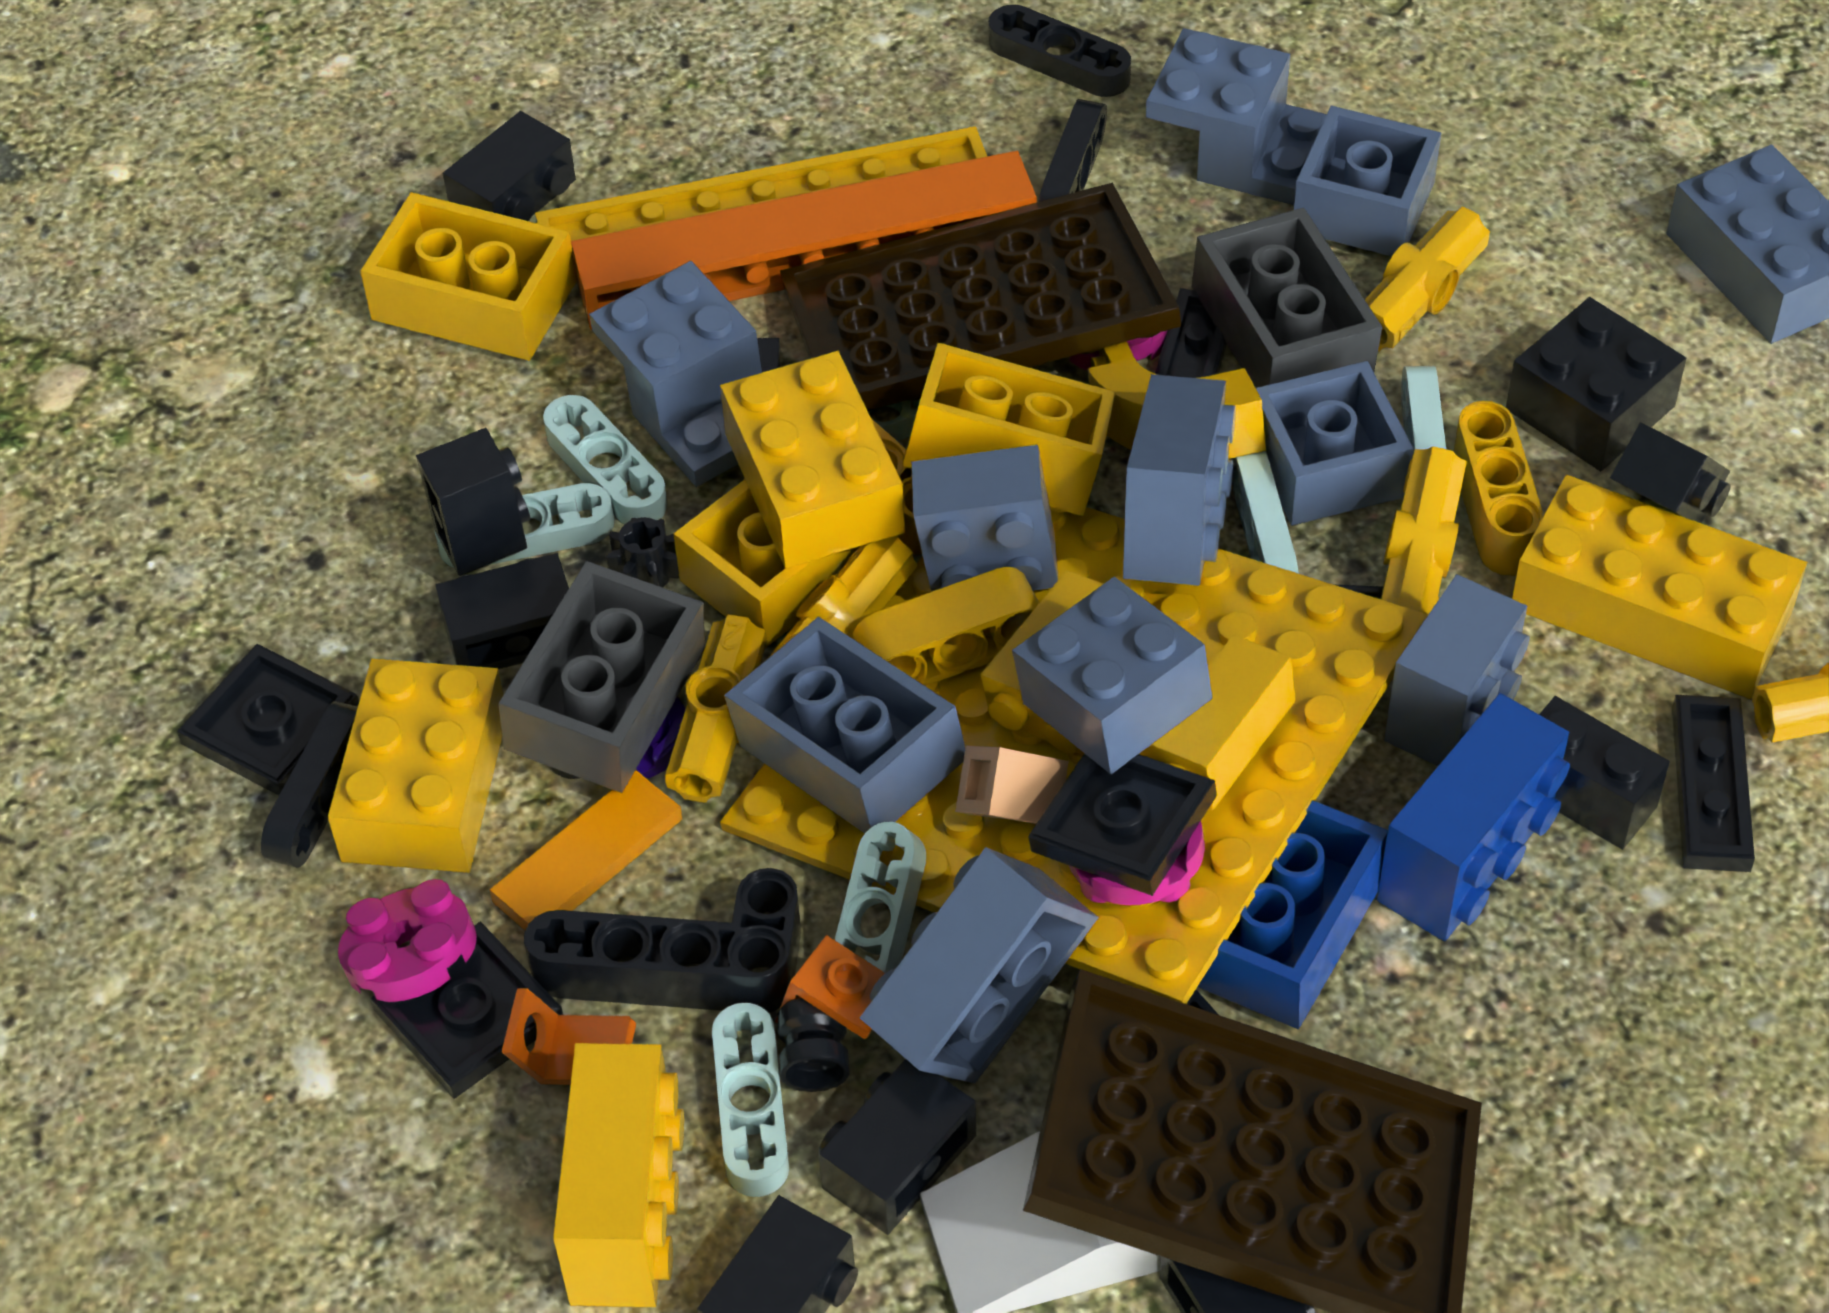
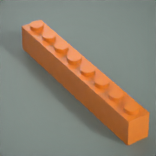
[571,150,1037,330]

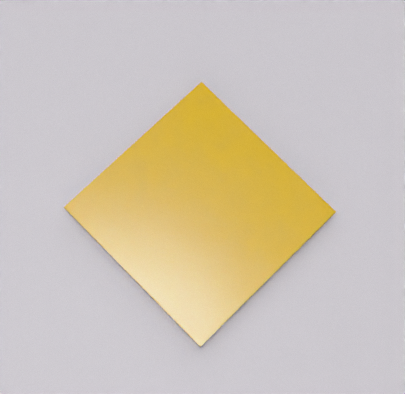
[720,507,1428,1004]

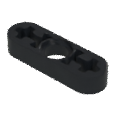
[988,5,1131,97]
[1038,99,1107,202]
[261,701,358,868]

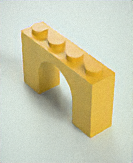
[980,570,1296,811]

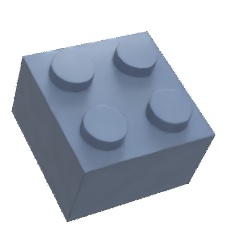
[1294,105,1441,256]
[1256,361,1414,526]
[912,445,1058,592]
[1384,574,1530,766]
[1012,576,1213,774]

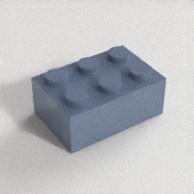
[1666,144,1829,344]
[1123,374,1236,586]
[724,617,965,834]
[859,847,1099,1083]

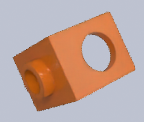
[775,935,885,1039]
[502,988,636,1085]

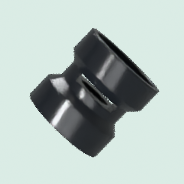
[777,998,850,1092]

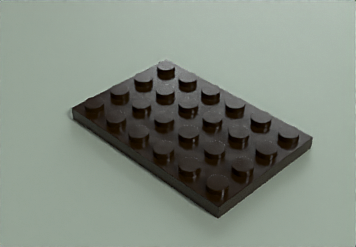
[780,182,1181,412]
[1023,969,1482,1313]

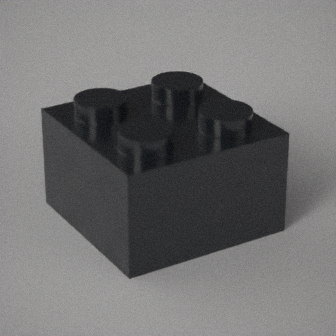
[1506,297,1687,472]

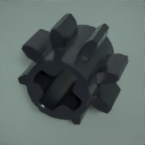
[606,517,679,588]

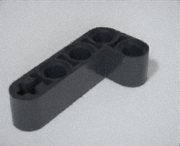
[524,868,801,1013]

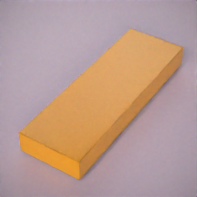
[489,770,683,930]

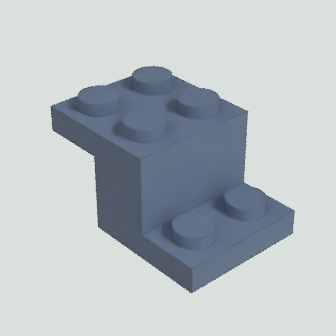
[1146,28,1327,205]
[589,261,762,487]

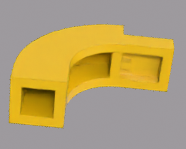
[1088,341,1266,459]

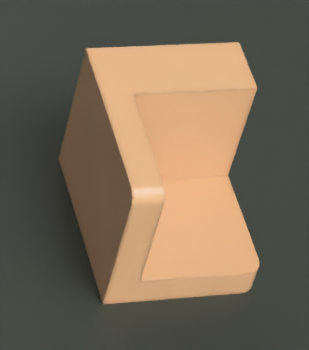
[955,746,1069,824]

